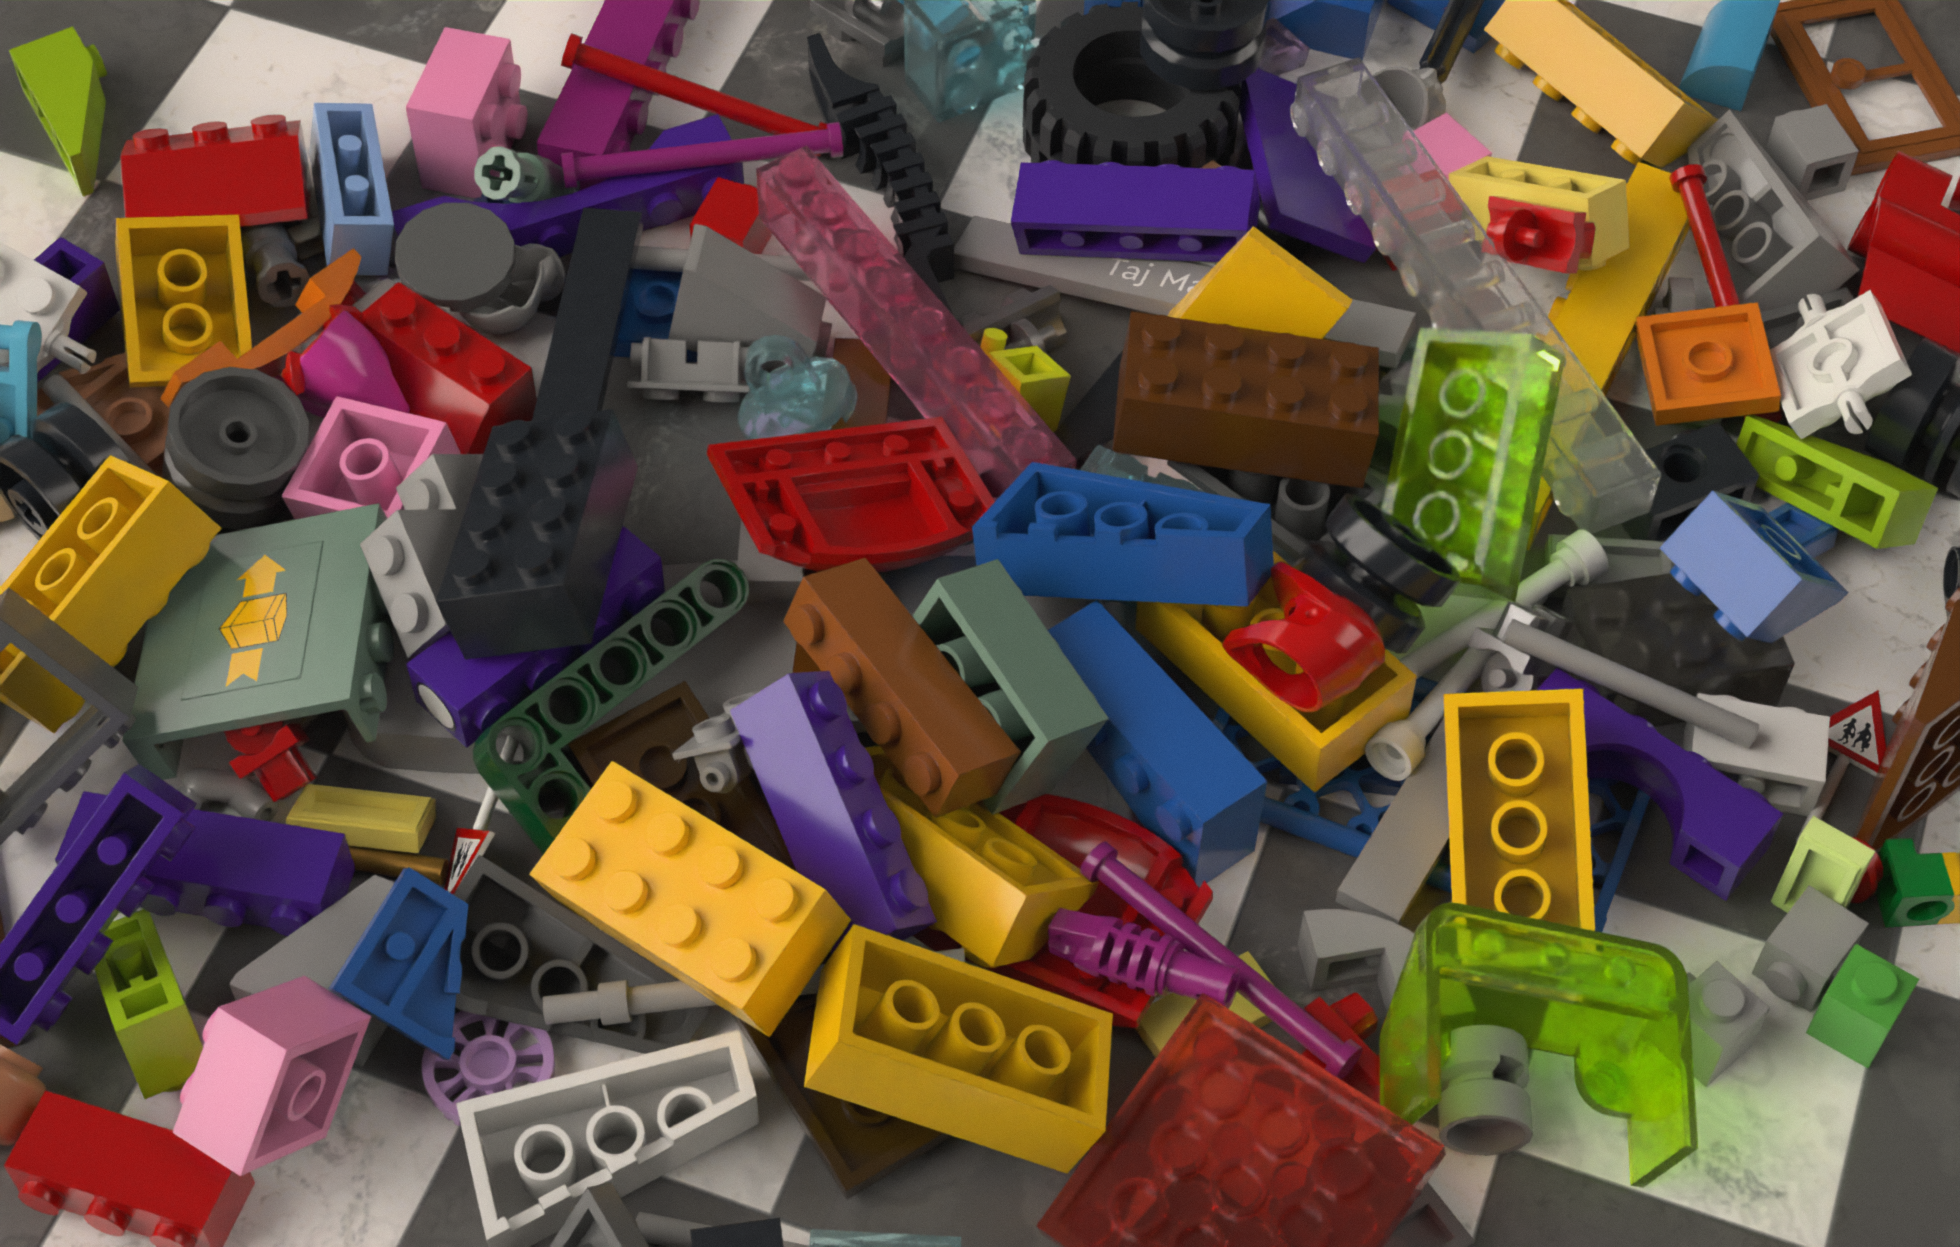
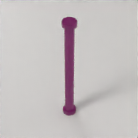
[561,122,843,188]
[1080,841,1363,1082]

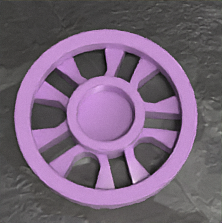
[422,1011,555,1126]

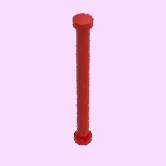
[561,33,827,157]
[1669,164,1782,423]

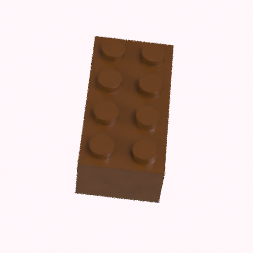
[1112,311,1379,488]

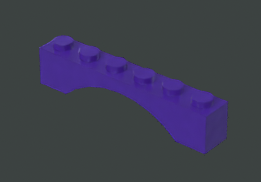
[392,114,744,258]

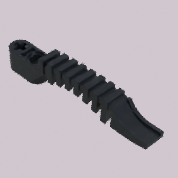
[807,33,966,380]

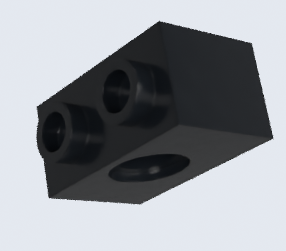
[1603,422,1759,542]

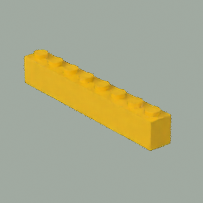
[1457,162,1704,551]

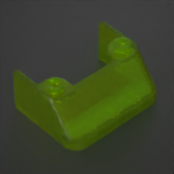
[1380,903,1698,1188]

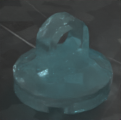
[737,335,858,440]

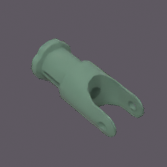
[474,146,580,203]

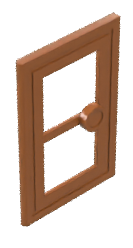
[1770,0,1960,176]

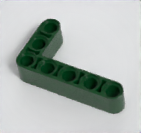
[473,559,749,855]

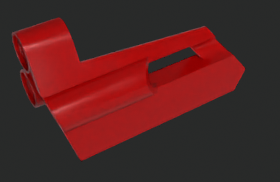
[1847,150,1960,353]

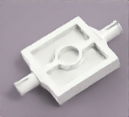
[0,242,96,374]
[1770,290,1912,439]

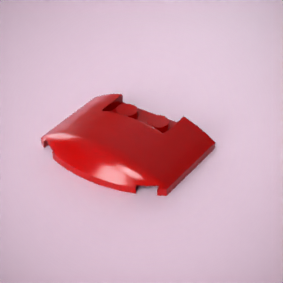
[706,417,995,573]
[913,794,1213,1028]

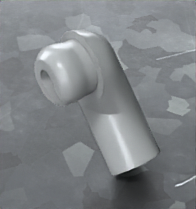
[178,768,279,821]

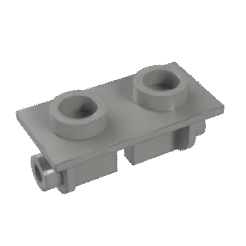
[627,337,755,402]
[672,690,760,793]

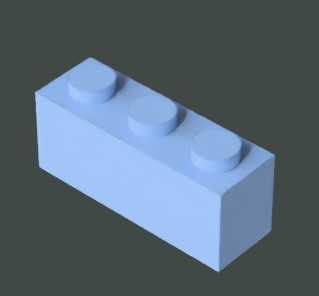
[309,103,394,275]

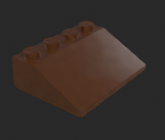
[1854,587,1960,853]

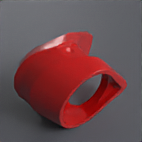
[1222,561,1385,712]

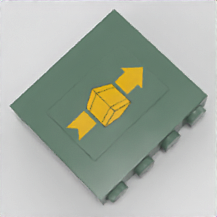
[122,503,394,780]

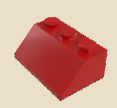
[120,115,312,227]
[362,282,537,454]

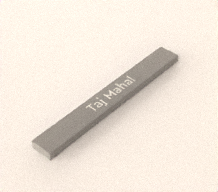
[954,216,1416,369]

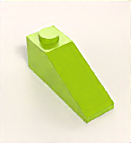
[9,26,107,197]
[1736,415,1938,549]
[94,909,204,1099]

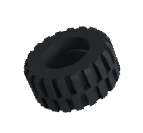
[1022,2,1241,168]

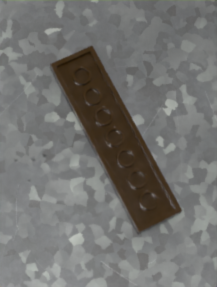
[568,681,952,1200]

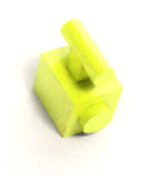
[969,328,1071,447]

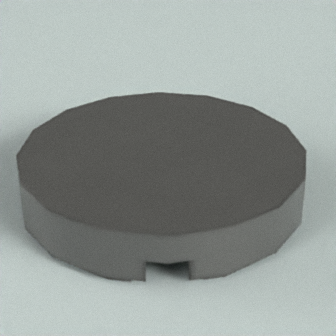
[395,203,516,312]

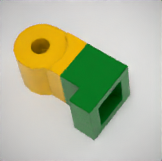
[1875,838,1960,928]

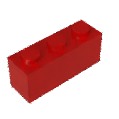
[4,1090,255,1247]

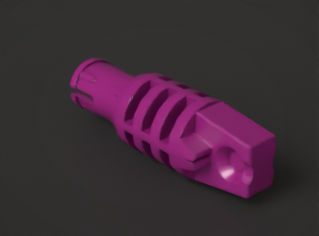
[1048,908,1240,1012]

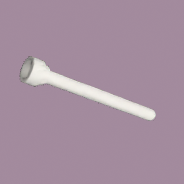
[1399,529,1609,679]
[1365,594,1549,781]

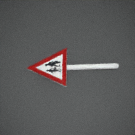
[1796,690,1886,844]
[444,735,520,894]

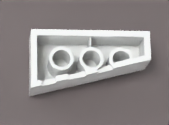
[456,1030,759,1247]

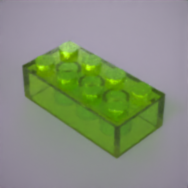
[1382,328,1566,602]

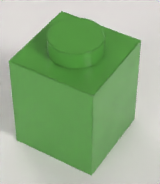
[1806,944,1919,1068]

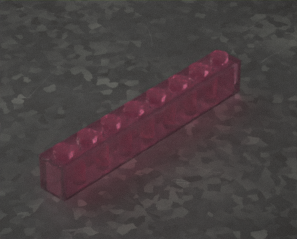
[756,146,1077,501]

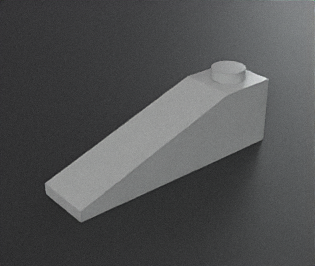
[1687,109,1860,313]

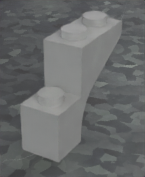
[360,454,483,658]

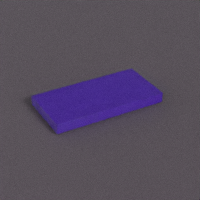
[1239,68,1376,263]

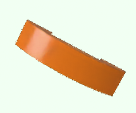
[161,248,361,408]

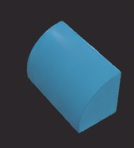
[1678,0,1780,111]

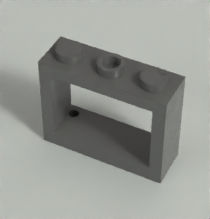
[0,587,138,845]

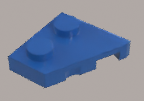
[328,867,468,1060]

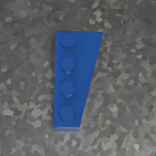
[972,462,1274,607]
[1048,600,1267,888]

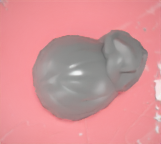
[459,244,567,334]

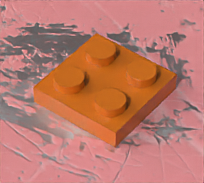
[1635,302,1781,426]

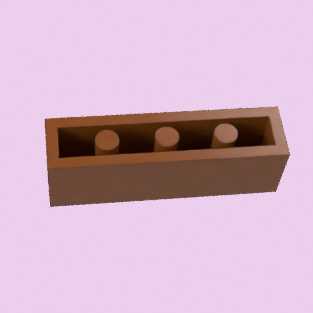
[783,558,1020,818]

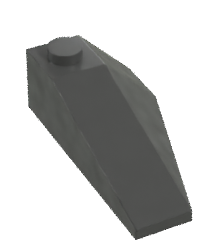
[453,855,712,1054]

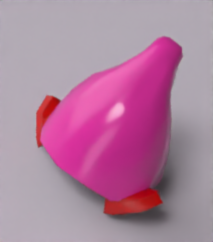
[282,304,410,413]

